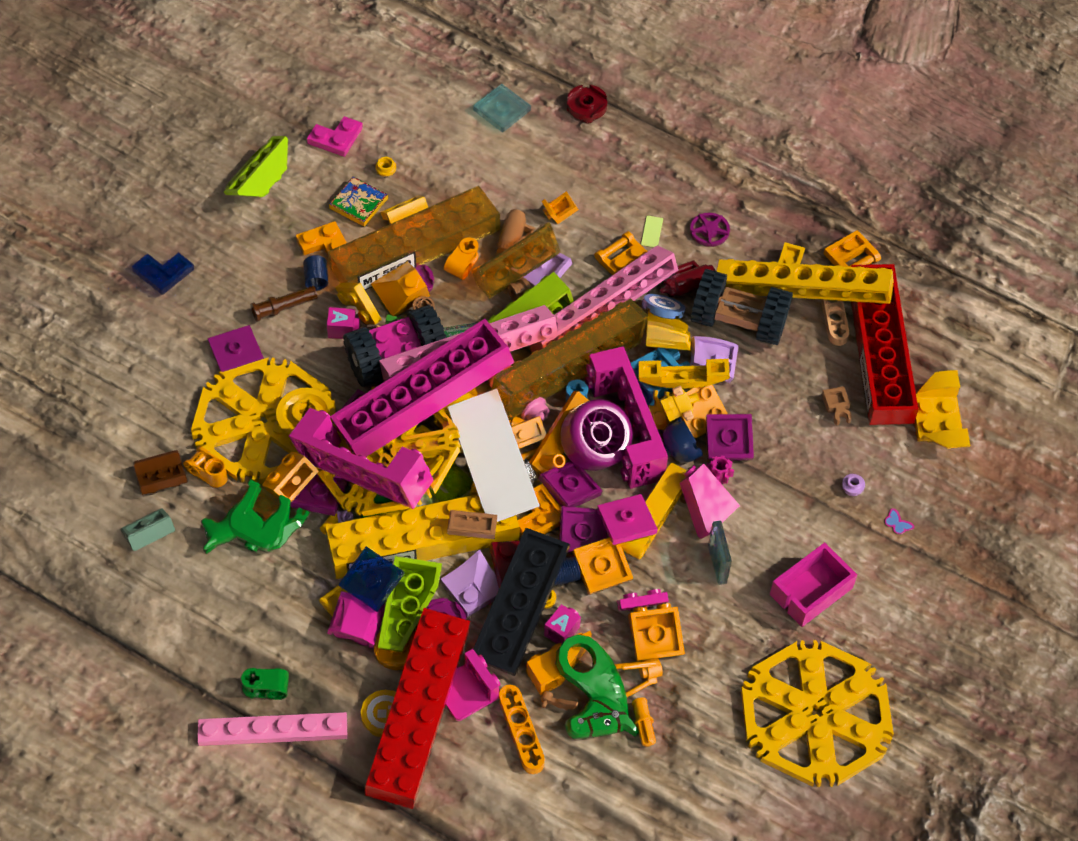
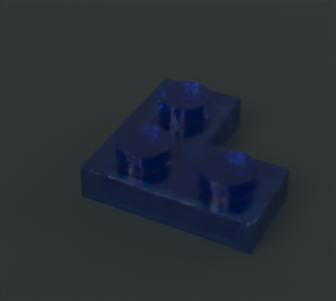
[132,252,194,295]

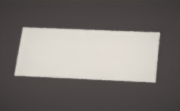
[448,389,540,522]

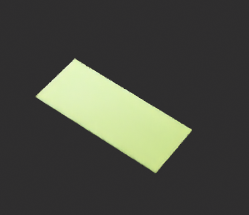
[641,216,663,247]

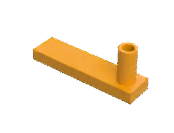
[528,391,589,474]

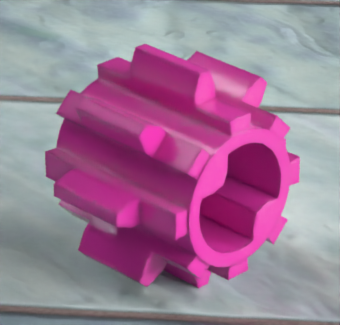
[706,455,734,484]

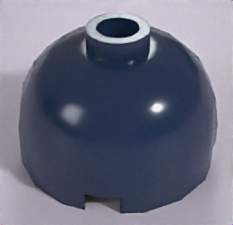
[662,417,703,463]

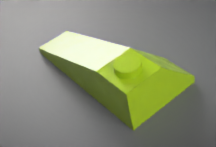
[378,556,442,652]

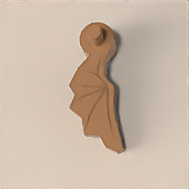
[541,691,578,710]

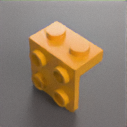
[669,385,728,438]

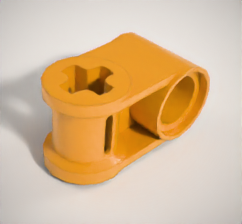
[444,237,479,280]
[183,446,228,488]

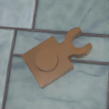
[822,387,852,426]

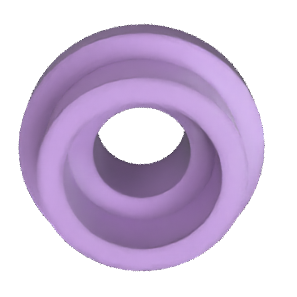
[842,474,865,496]

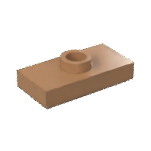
[447,510,497,539]

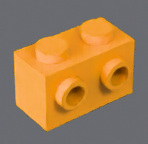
[262,451,319,502]

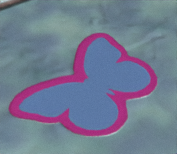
[885,508,914,534]

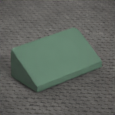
[121,508,175,551]

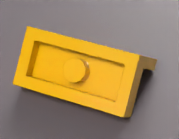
[380,196,433,236]

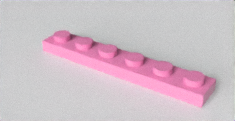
[198,712,347,746]

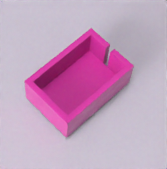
[770,542,857,627]

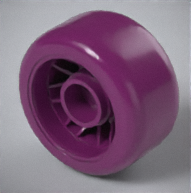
[560,399,633,471]

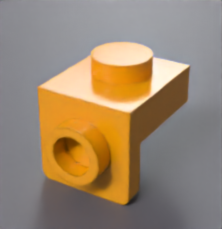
[542,191,579,224]

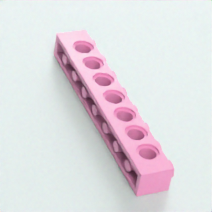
[529,245,678,359]
[379,305,558,381]

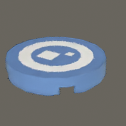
[642,294,686,319]

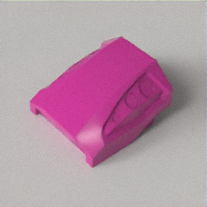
[327,591,386,648]

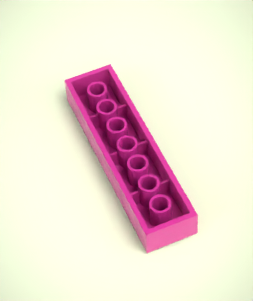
[330,319,514,457]

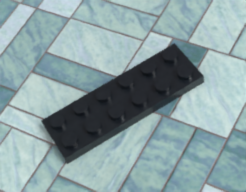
[473,528,570,676]

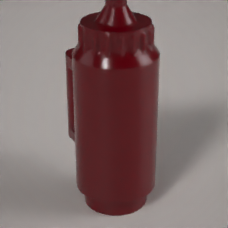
[660,260,716,297]

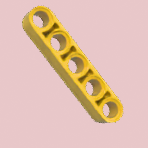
[620,463,687,560]

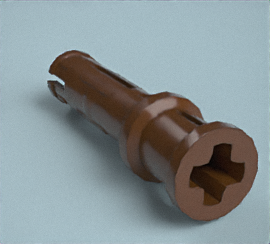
[250,286,318,322]

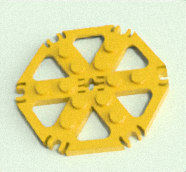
[191,357,336,484]
[316,409,460,517]
[741,640,894,787]

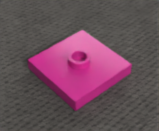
[597,494,658,545]

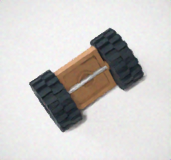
[691,269,793,346]

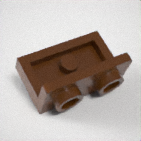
[133,450,187,495]

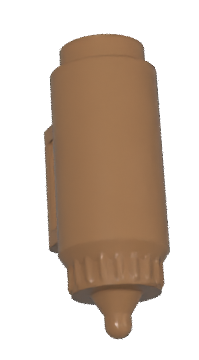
[497,209,538,261]

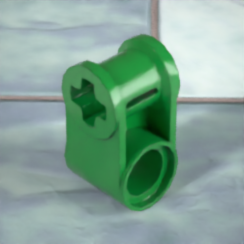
[241,668,289,700]

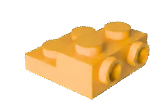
[628,603,685,661]

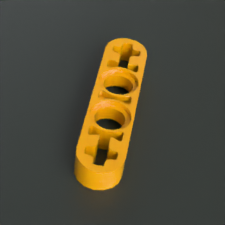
[499,684,545,774]

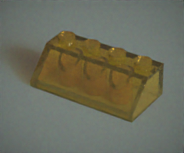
[471,222,561,299]

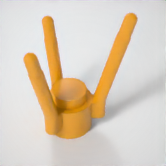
[614,658,663,698]

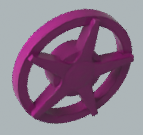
[690,212,730,247]

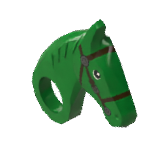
[555,635,639,739]

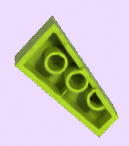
[488,272,574,323]

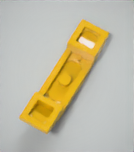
[639,359,730,389]

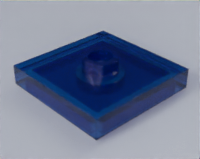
[338,546,405,612]

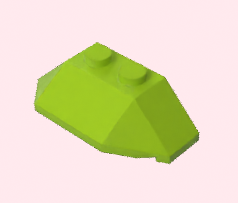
[224,136,288,197]

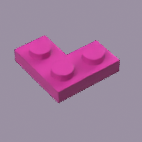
[307,116,363,157]

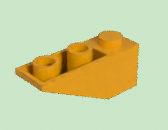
[526,631,592,696]

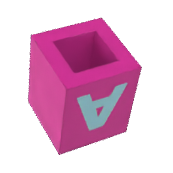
[327,307,360,339]
[544,604,581,644]

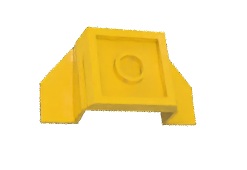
[646,308,691,350]
[914,370,970,449]

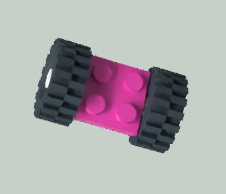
[343,305,447,387]

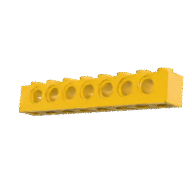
[717,259,894,304]

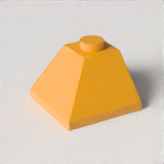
[371,261,430,316]

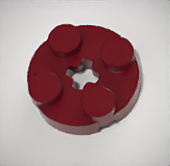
[567,85,608,124]

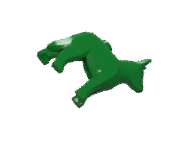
[201,479,310,554]

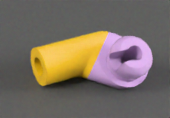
[320,510,354,535]

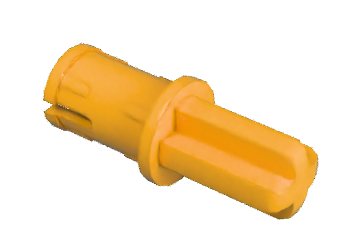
[632,697,656,747]

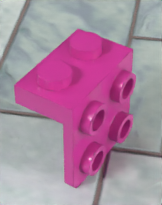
[446,649,500,721]

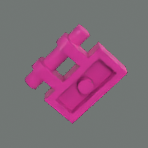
[617,589,669,611]

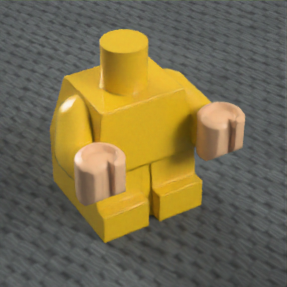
[659,386,700,422]

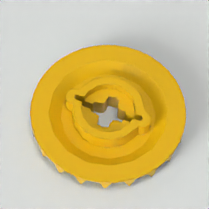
[276,388,335,435]

